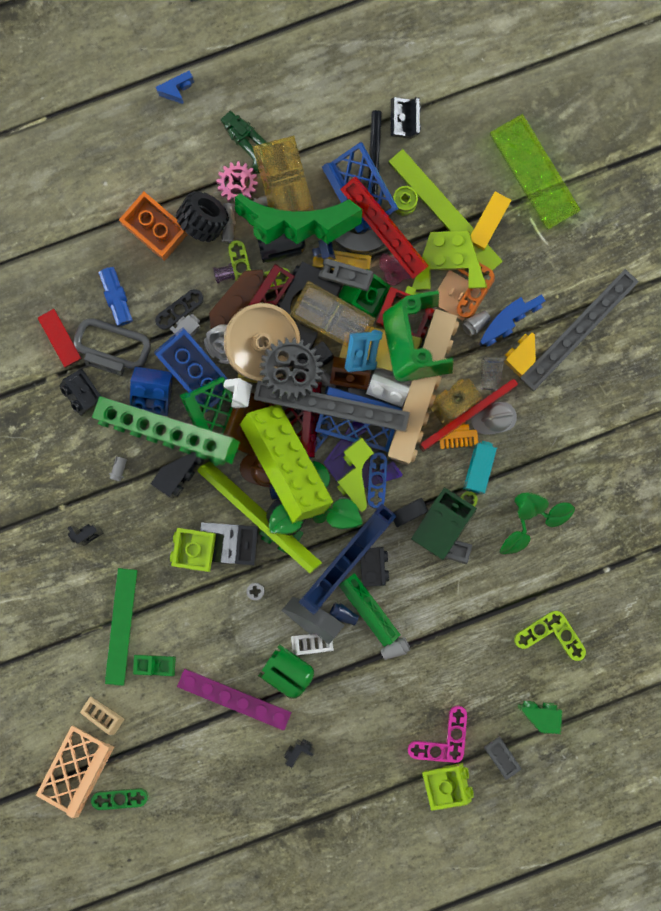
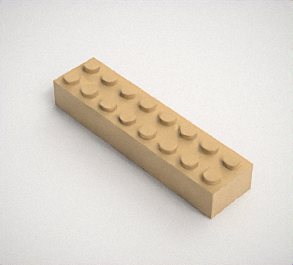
[387,309,459,466]

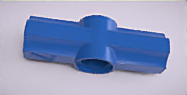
[98,267,133,326]

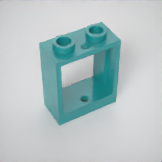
[463,441,497,495]

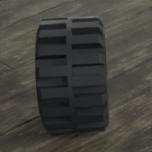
[176,191,229,242]

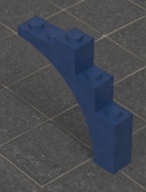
[299,504,397,615]

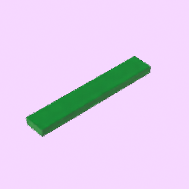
[105,568,138,686]

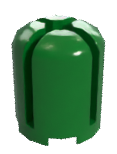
[258,644,314,699]

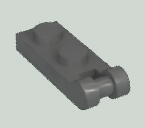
[318,259,374,292]

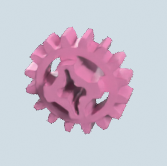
[217,162,258,202]

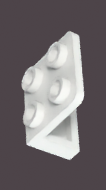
[366,368,412,407]

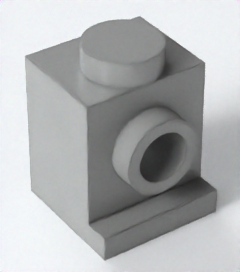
[170,314,201,337]

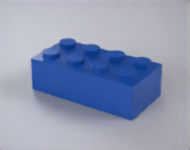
[154,327,228,412]

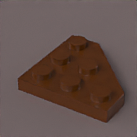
[209,269,266,329]

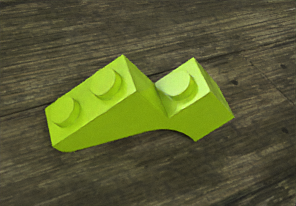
[337,437,374,512]

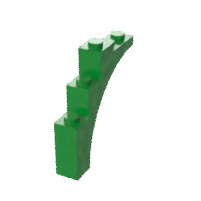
[235,193,362,245]

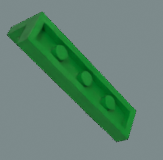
[338,573,400,647]

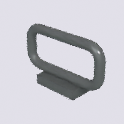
[74,318,151,376]

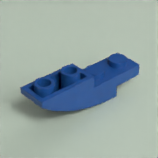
[479,294,545,347]

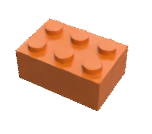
[119,191,188,261]

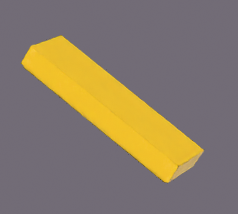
[471,191,511,250]
[312,247,371,270]

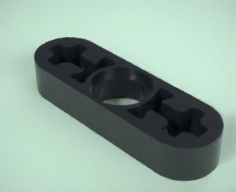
[155,289,204,330]

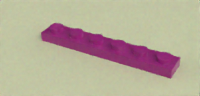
[177,669,292,730]

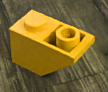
[504,332,536,377]

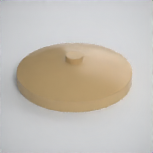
[224,303,300,381]

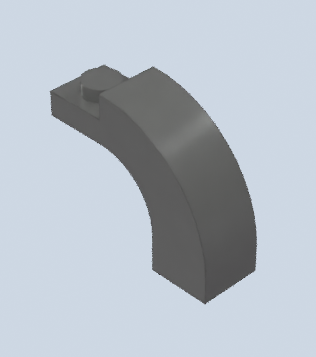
[333,230,386,255]

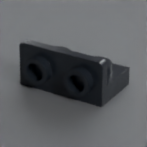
[60,369,102,416]
[68,524,104,546]
[361,547,389,587]

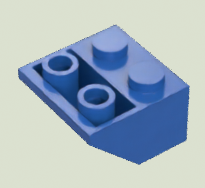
[130,367,173,416]

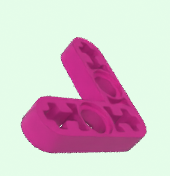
[407,705,467,763]

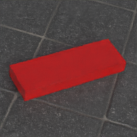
[38,309,82,368]

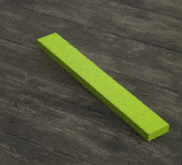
[388,149,503,275]
[197,461,322,573]

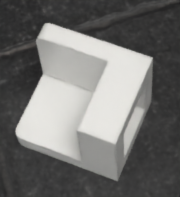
[224,378,252,408]

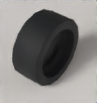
[393,498,429,528]

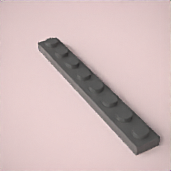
[520,269,639,391]
[254,381,410,432]

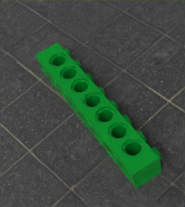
[92,396,240,465]

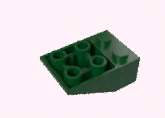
[411,487,477,560]

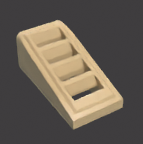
[80,697,124,735]

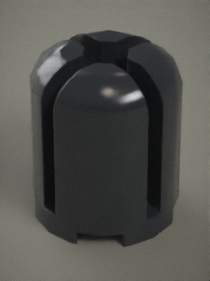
[257,234,306,263]

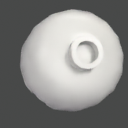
[204,324,229,364]

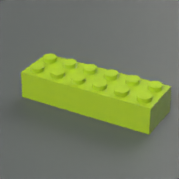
[240,405,333,523]

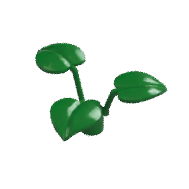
[269,461,363,534]
[500,492,575,554]

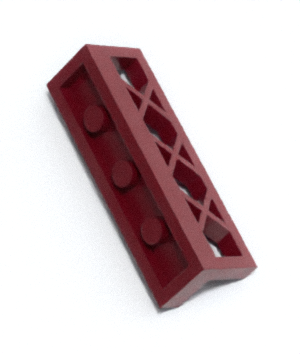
[248,263,294,306]

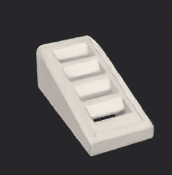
[291,634,334,655]

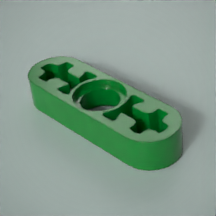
[91,788,148,810]

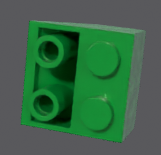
[518,701,562,734]

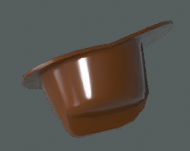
[240,453,272,488]

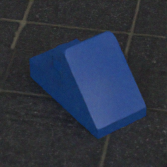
[156,71,194,104]

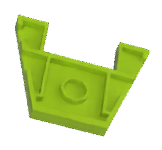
[412,231,487,291]

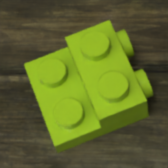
[170,528,216,572]
[422,763,474,811]

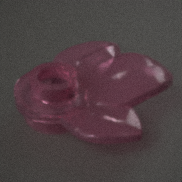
[379,253,411,285]

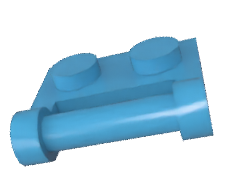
[345,330,383,372]

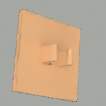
[438,270,481,321]

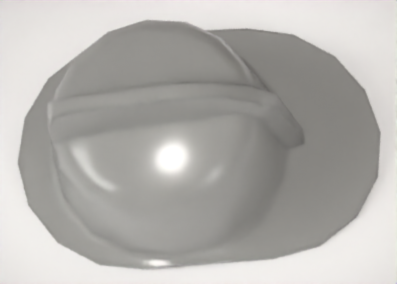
[471,402,517,435]

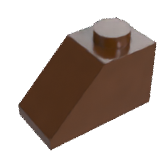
[329,356,371,390]

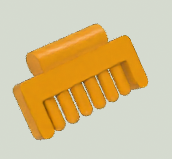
[439,424,478,449]

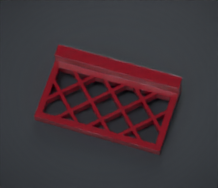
[273,378,322,458]

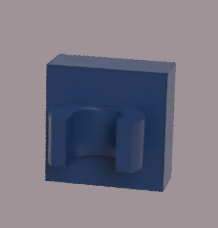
[312,240,336,260]

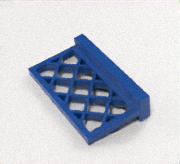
[322,142,399,233]
[315,386,403,452]

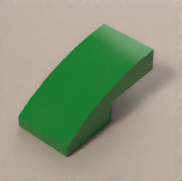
[133,655,176,676]

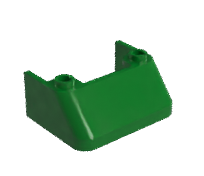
[383,290,453,382]

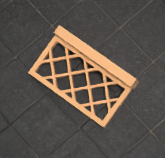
[36,725,114,818]

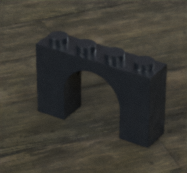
[277,261,343,350]

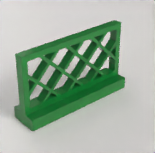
[179,376,239,466]

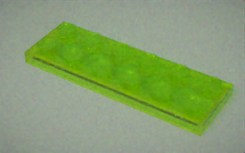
[489,114,581,231]

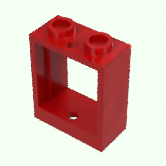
[376,287,435,338]

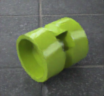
[393,186,418,216]

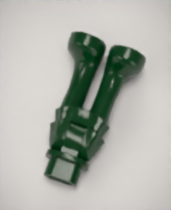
[220,111,275,174]

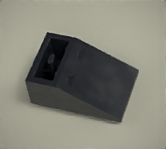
[150,452,205,499]
[200,522,259,565]

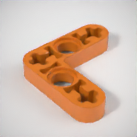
[455,263,495,319]

